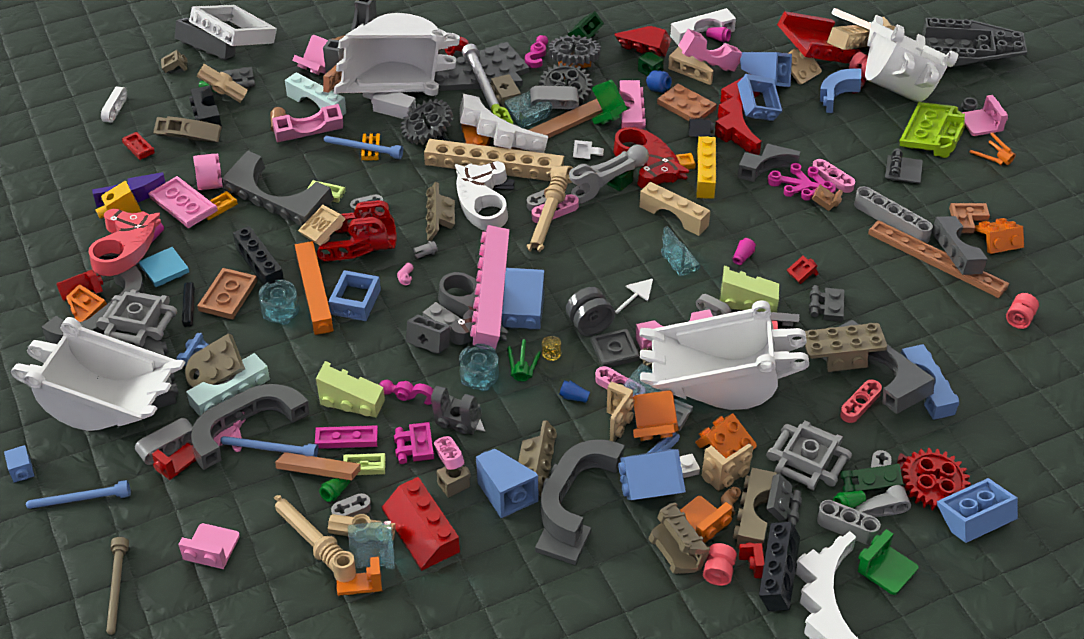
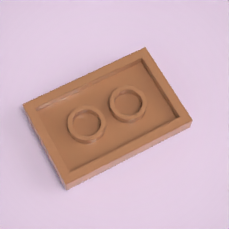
[657,84,717,121]
[197,268,258,319]

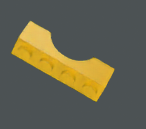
[697,136,716,199]

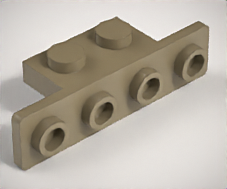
[426,182,455,241]
[518,420,557,497]

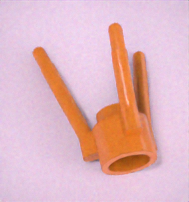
[969,132,1016,165]

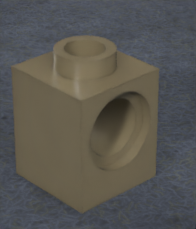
[437,465,471,498]

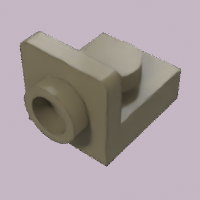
[161,50,188,73]

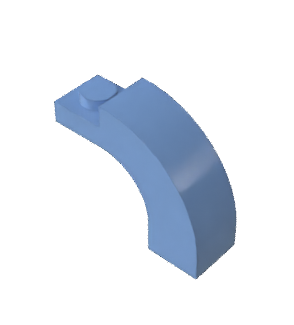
[820,69,861,113]

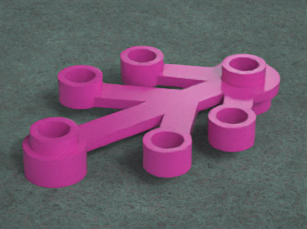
[767,163,836,200]

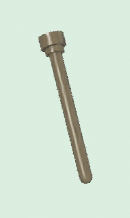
[106,537,129,635]

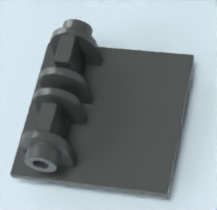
[885,148,923,184]

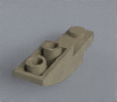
[153,116,222,143]

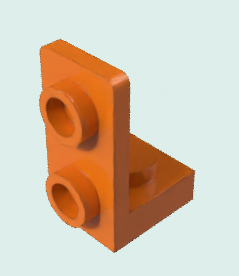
[337,557,382,596]

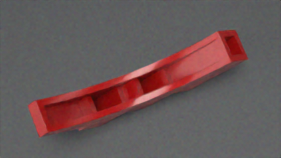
[715,74,762,155]

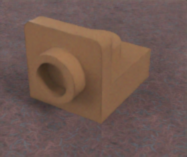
[812,184,843,211]

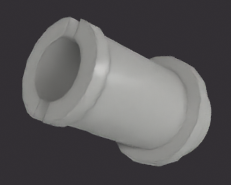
[413,241,438,259]

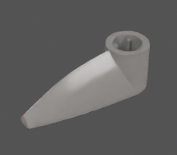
[855,485,911,517]

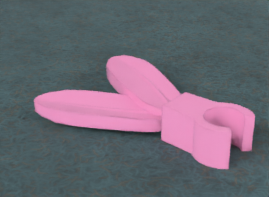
[214,412,246,452]

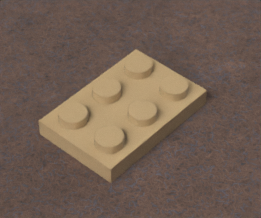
[298,205,345,246]

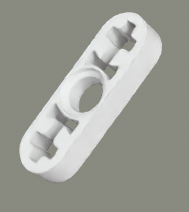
[101,86,127,123]

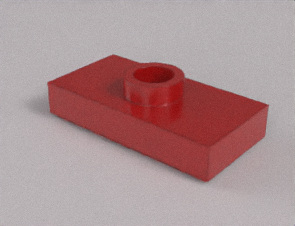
[122,132,155,160]

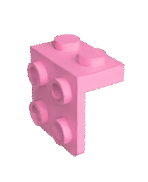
[292,35,328,75]
[962,95,1008,136]
[178,523,240,569]

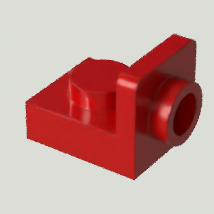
[787,256,819,284]
[738,543,764,578]

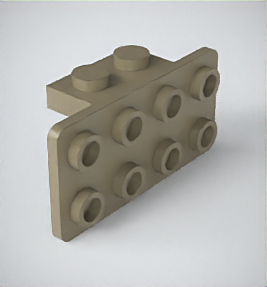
[805,323,887,372]

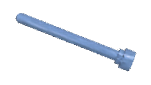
[324,136,403,160]
[220,436,318,457]
[26,480,131,509]

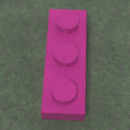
[315,426,378,449]

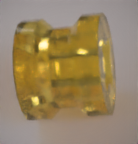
[542,336,561,361]

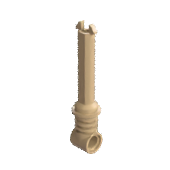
[527,166,573,252]
[274,495,356,582]

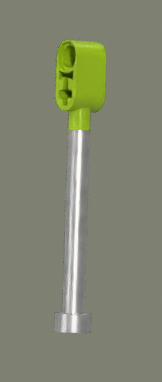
[462,44,513,124]

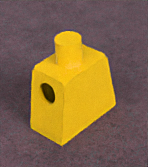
[95,181,142,219]

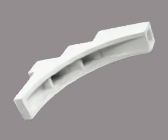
[363,92,416,119]
[460,94,548,153]
[796,531,858,639]

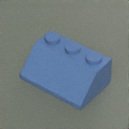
[937,478,1018,543]

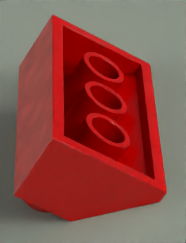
[382,477,460,571]

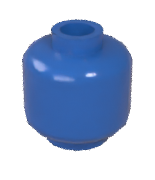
[646,70,672,92]

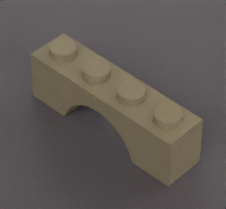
[733,468,777,549]

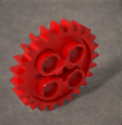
[901,448,971,510]

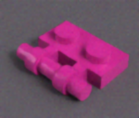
[394,422,434,464]

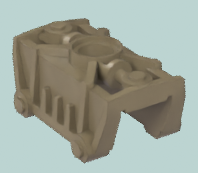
[649,503,710,574]

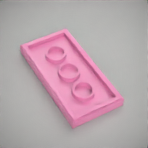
[148,176,218,228]

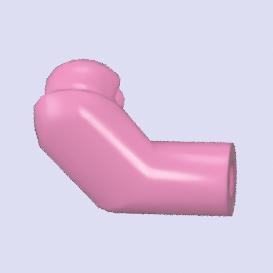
[397,263,414,286]

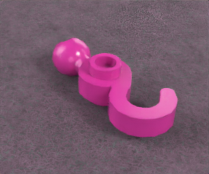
[525,35,549,68]
[379,380,434,405]

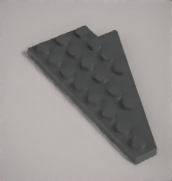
[401,42,530,93]

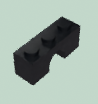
[189,85,222,126]

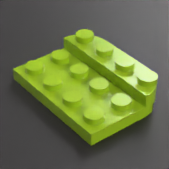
[900,102,965,158]

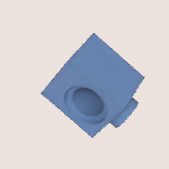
[4,445,35,483]

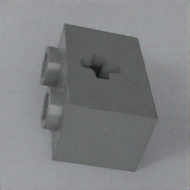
[406,315,451,353]

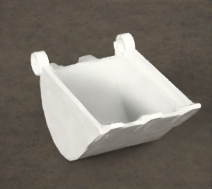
[334,13,460,96]
[865,15,958,102]
[640,301,809,410]
[11,317,186,431]

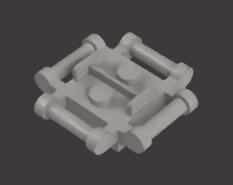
[96,289,177,347]
[766,420,852,490]

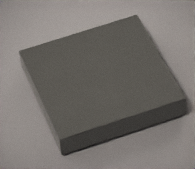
[591,329,640,367]
[535,525,591,565]

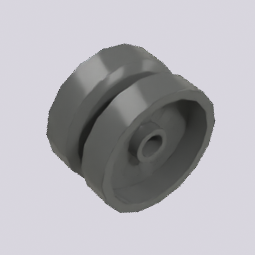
[566,287,615,336]

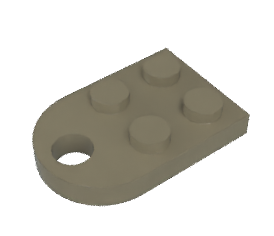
[185,334,245,387]

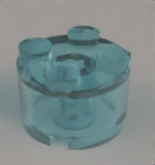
[258,280,300,325]
[459,344,499,391]

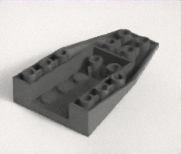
[922,17,1027,69]

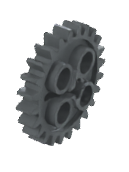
[548,35,601,65]
[539,63,592,104]
[400,99,453,145]

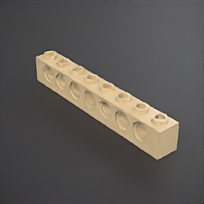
[424,139,564,181]

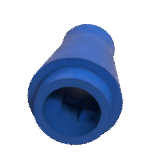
[559,380,590,403]

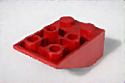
[614,26,672,57]

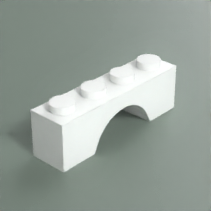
[670,8,736,45]

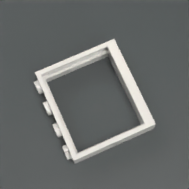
[189,5,277,46]

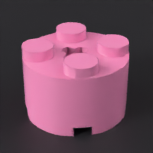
[193,153,223,190]

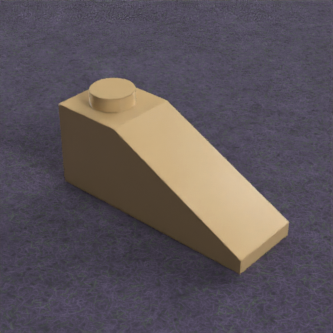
[668,46,713,85]

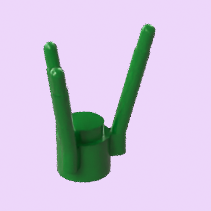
[507,339,541,382]

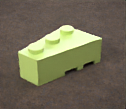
[720,266,779,313]
[316,361,385,418]

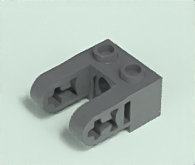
[431,386,482,435]

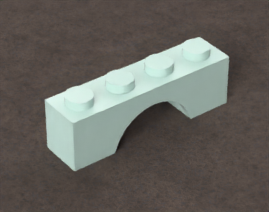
[285,72,346,116]
[186,353,270,416]

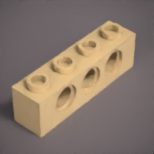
[827,25,870,50]

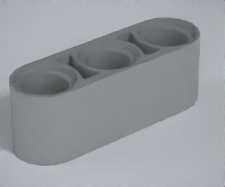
[530,86,579,109]
[135,418,193,465]
[817,500,881,545]

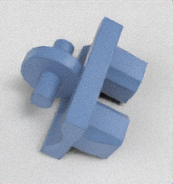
[176,333,209,366]

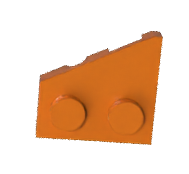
[461,124,492,146]
[66,284,107,322]

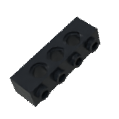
[233,226,285,292]
[759,521,800,611]

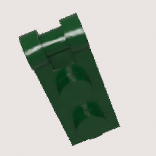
[840,464,903,492]

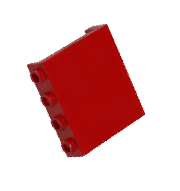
[777,11,861,64]

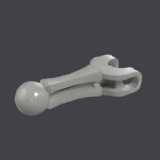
[569,145,649,204]

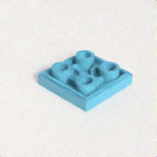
[139,247,189,287]

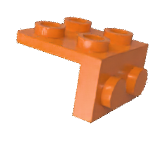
[975,218,1024,254]
[633,390,679,441]
[695,413,757,458]
[680,496,733,544]

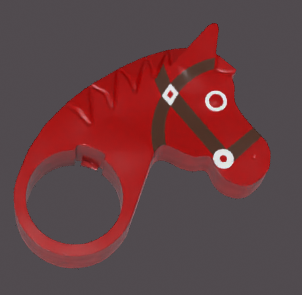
[613,127,689,189]

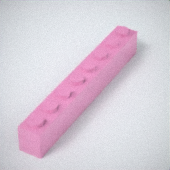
[470,225,509,350]

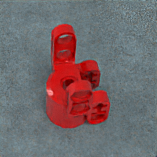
[317,200,397,261]

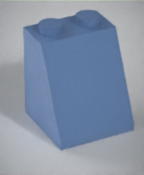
[740,52,792,87]
[502,268,544,329]
[476,449,538,518]
[618,449,686,500]

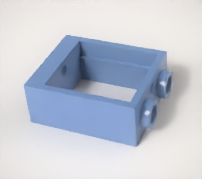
[737,74,782,121]
[328,270,381,321]

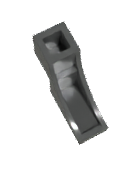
[738,144,801,182]

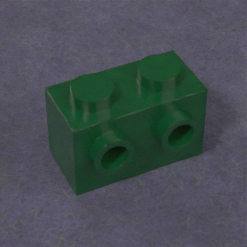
[568,11,604,39]

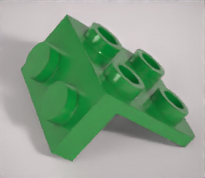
[592,80,627,125]
[857,529,918,595]

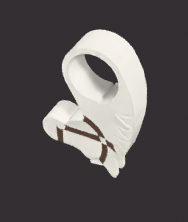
[455,161,508,231]

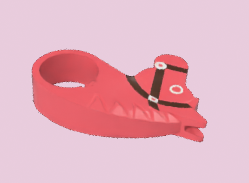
[89,209,161,276]

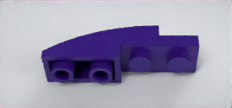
[92,172,166,207]

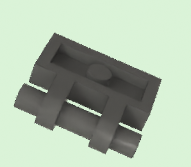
[219,67,255,89]
[809,285,844,322]
[767,474,802,527]

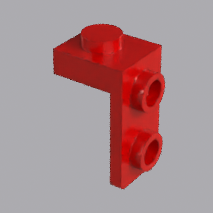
[56,270,104,301]
[152,443,196,480]

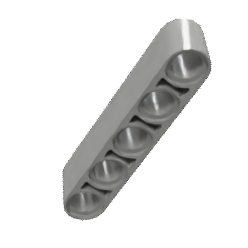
[854,186,933,243]

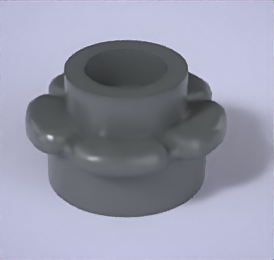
[961,97,978,112]

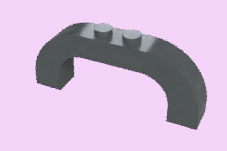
[41,266,146,344]
[191,384,309,470]
[541,440,625,547]

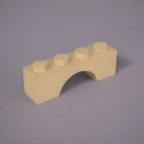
[639,182,710,236]

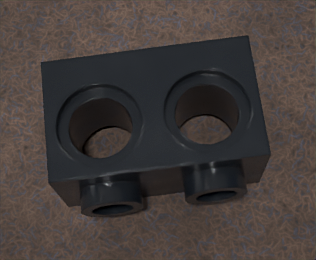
[688,117,714,137]

